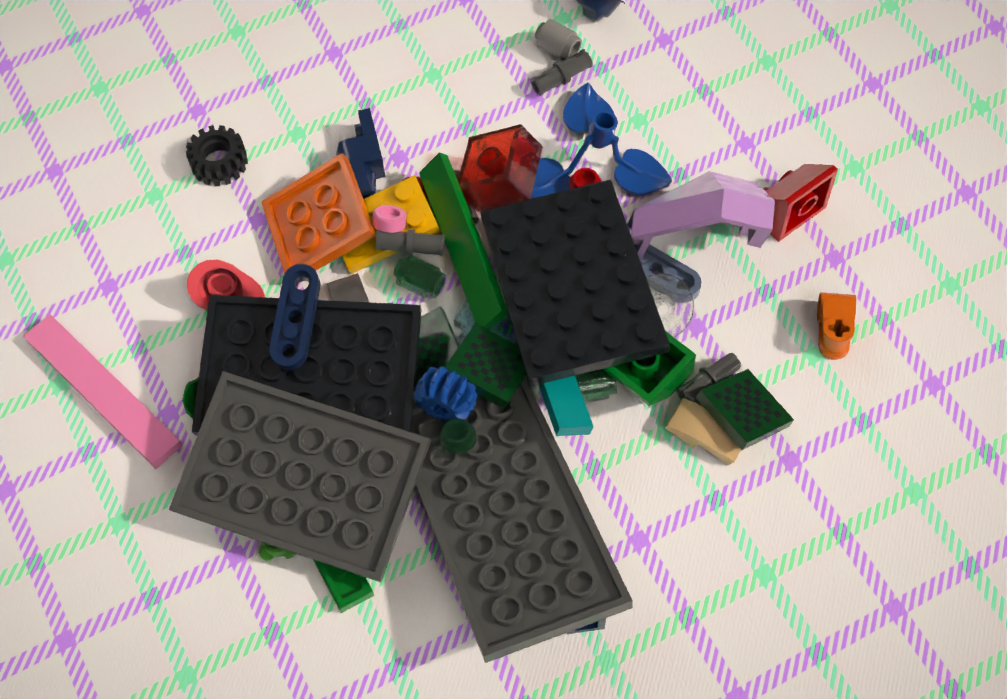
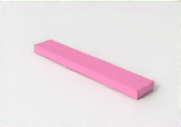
[23,314,183,469]

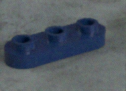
[269,264,321,370]

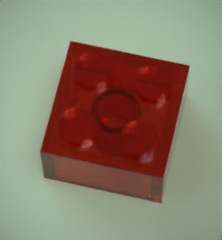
[458,124,543,212]

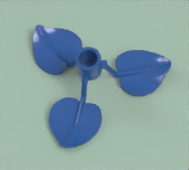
[520,82,672,199]

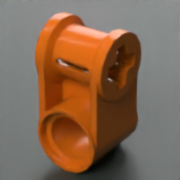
[817,292,856,360]

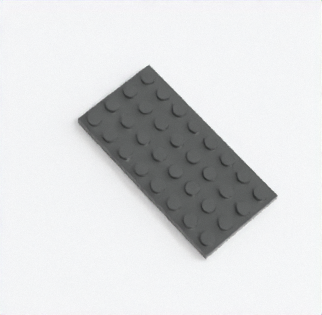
[411,377,633,663]

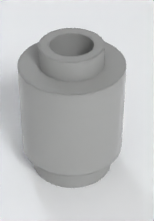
[535,19,582,60]

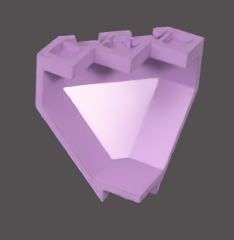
[627,171,775,259]

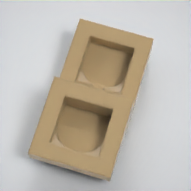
[665,398,741,465]

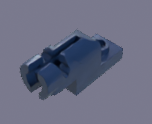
[336,108,385,199]

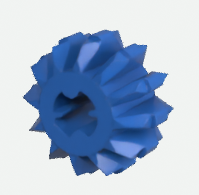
[413,367,478,424]

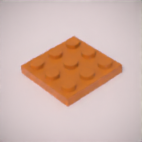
[261,153,376,274]

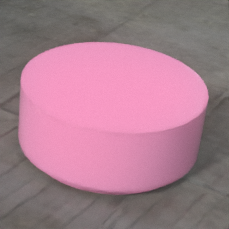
[372,205,407,233]

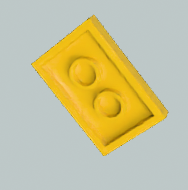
[342,175,441,274]

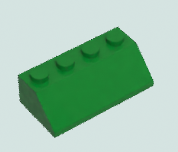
[603,331,696,406]

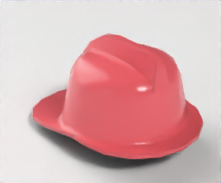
[187,259,265,310]

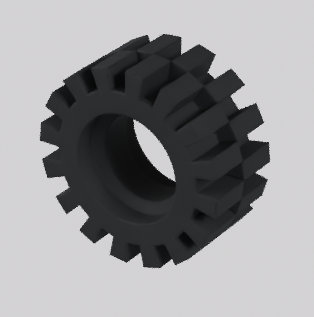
[186,125,248,186]

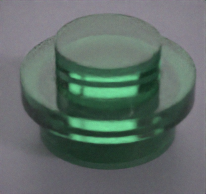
[440,419,477,454]

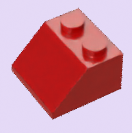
[763,164,838,242]

